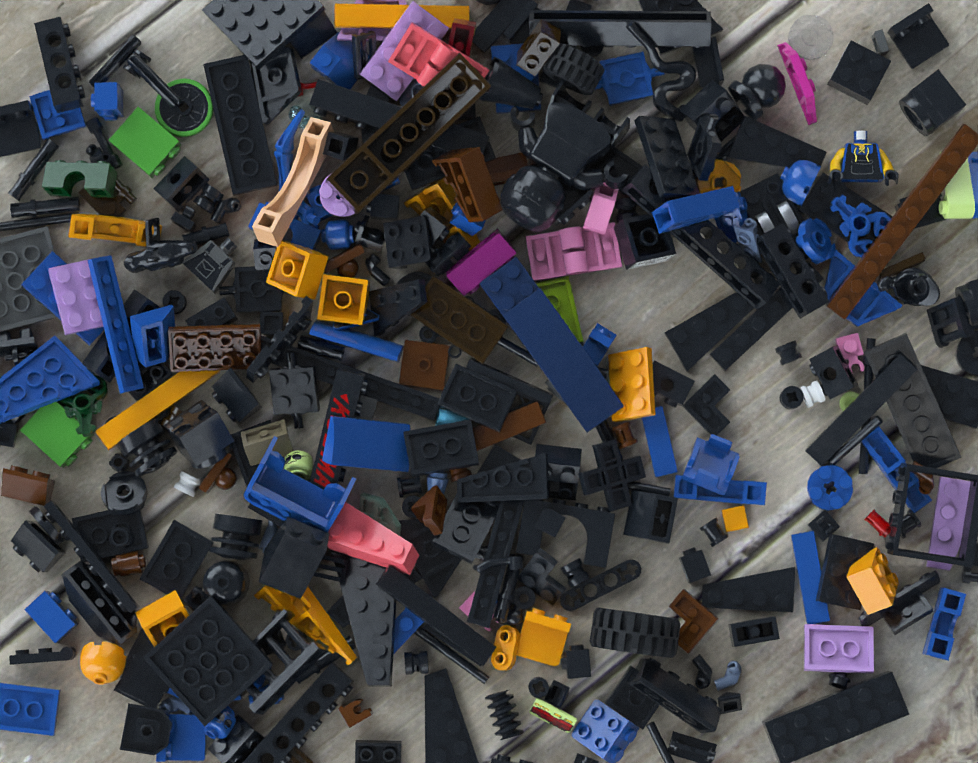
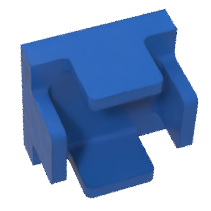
[682,434,740,495]

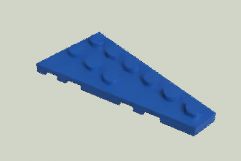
[0,336,100,423]

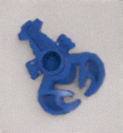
[830,195,891,258]

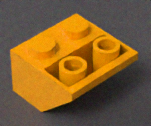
[847,547,899,615]

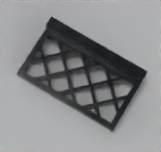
[466,358,554,445]

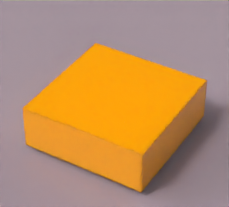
[721,505,749,532]

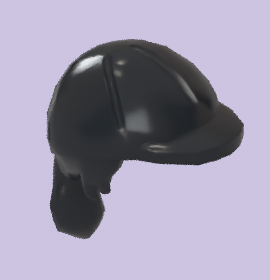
[877,268,940,306]

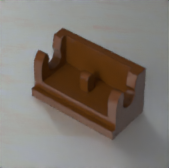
[338,699,373,728]

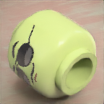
[284,450,313,481]

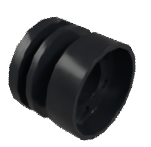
[116,419,178,477]
[209,514,263,560]

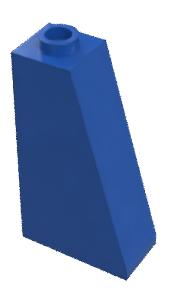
[652,186,740,234]

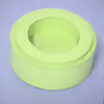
[839,391,859,411]

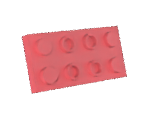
[388,22,489,86]

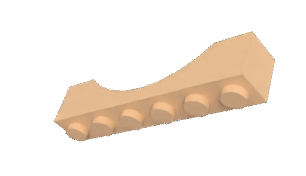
[252,117,334,247]

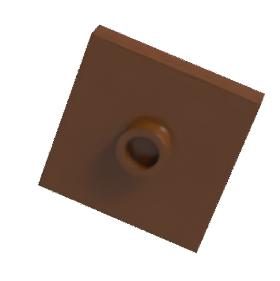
[399,340,450,391]

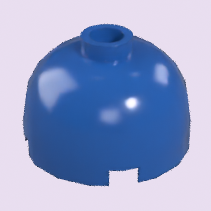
[780,160,821,206]

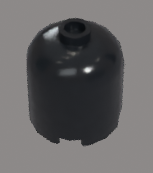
[203,560,250,606]

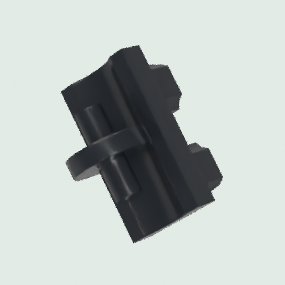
[0,328,38,366]

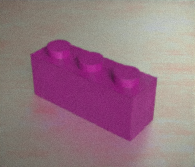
[446,228,516,296]

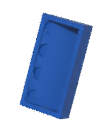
[309,319,404,363]
[322,416,411,472]

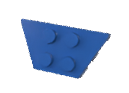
[824,250,903,327]

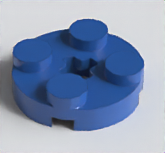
[796,218,835,264]
[807,465,853,511]

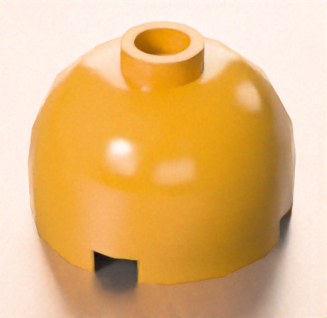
[80,641,127,685]

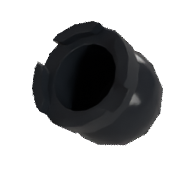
[728,64,786,120]

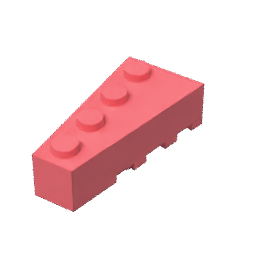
[327,502,419,575]

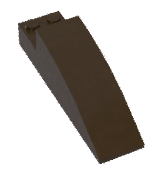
[326,53,491,215]

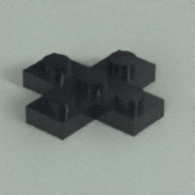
[578,439,646,511]

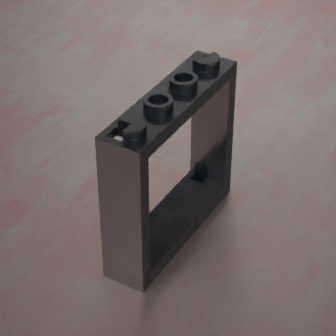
[885,463,978,567]

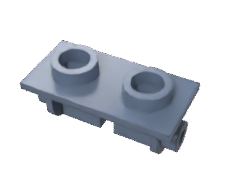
[733,218,763,263]

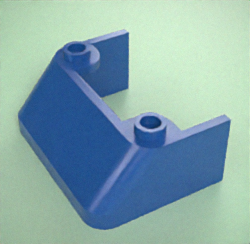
[244,436,356,533]

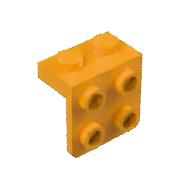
[517,608,571,666]

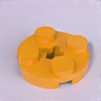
[696,159,741,193]

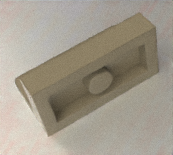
[241,419,294,466]

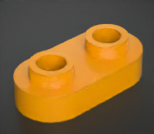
[491,625,520,671]

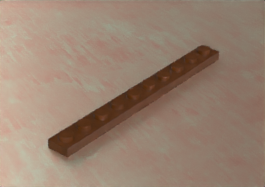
[825,124,978,320]

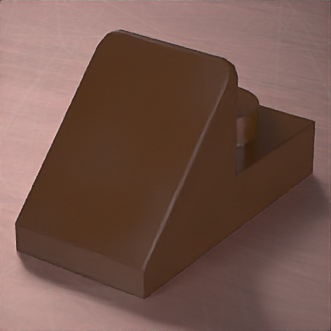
[411,485,448,536]

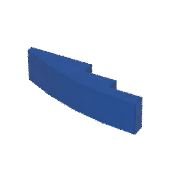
[861,426,932,514]

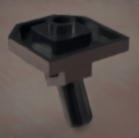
[120,703,172,755]

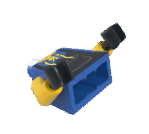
[827,131,899,186]

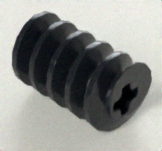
[485,689,524,740]

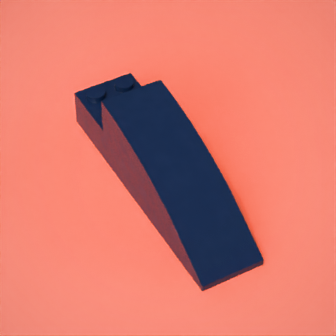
[479,257,624,433]

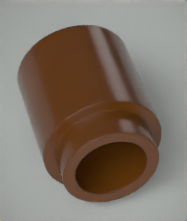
[111,550,146,577]

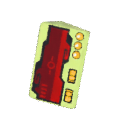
[529,698,577,733]

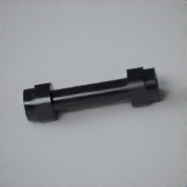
[86,117,123,170]

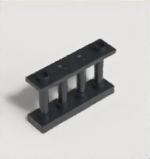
[246,609,327,715]

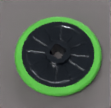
[155,79,213,137]

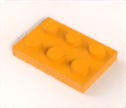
[608,347,655,422]

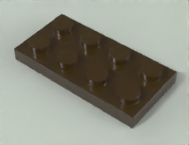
[410,276,509,364]

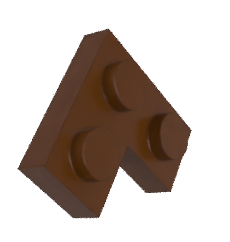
[669,589,719,654]

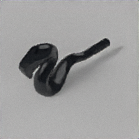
[626,21,696,122]

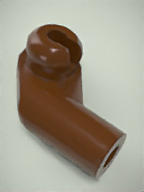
[911,461,934,494]

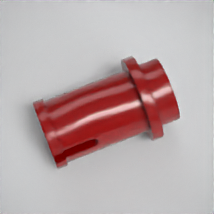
[864,509,891,538]

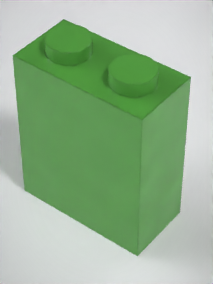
[108,107,181,178]
[20,401,94,468]

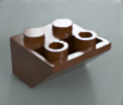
[1,465,55,506]

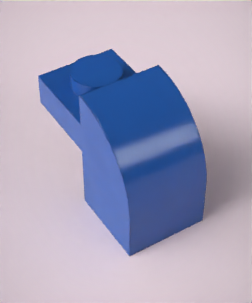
[583,323,617,367]

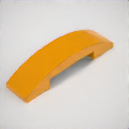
[68,214,162,247]

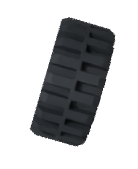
[590,607,681,658]

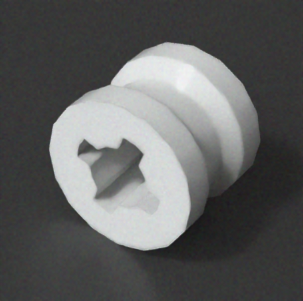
[800,380,825,408]
[174,471,202,497]

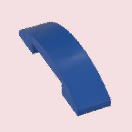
[674,475,767,505]

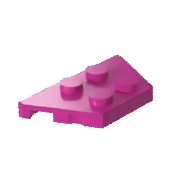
[777,42,817,125]

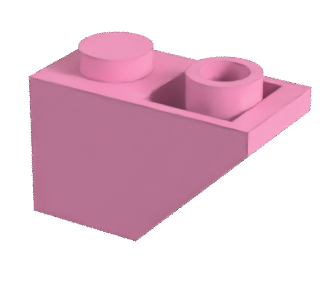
[583,182,619,234]

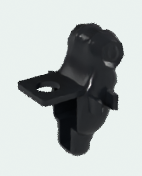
[124,218,197,273]

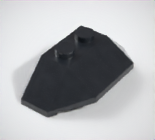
[62,561,137,646]

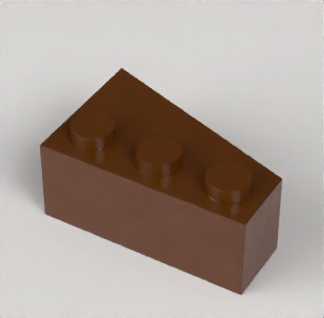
[432,147,503,222]

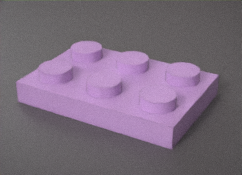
[48,258,104,335]
[804,624,874,674]

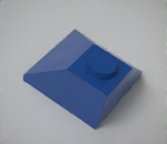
[309,32,370,90]

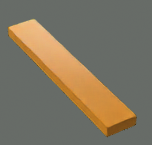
[334,4,469,29]
[95,370,220,451]

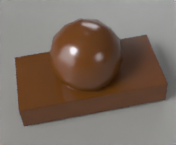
[324,244,365,278]
[199,453,237,494]

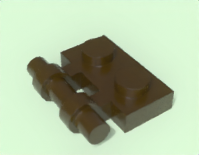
[78,175,137,217]

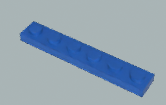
[87,255,144,394]

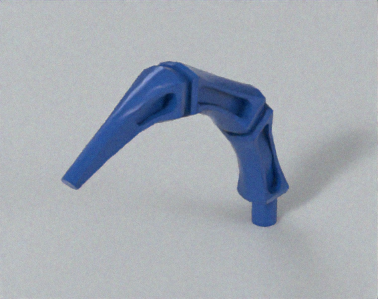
[274,109,320,225]

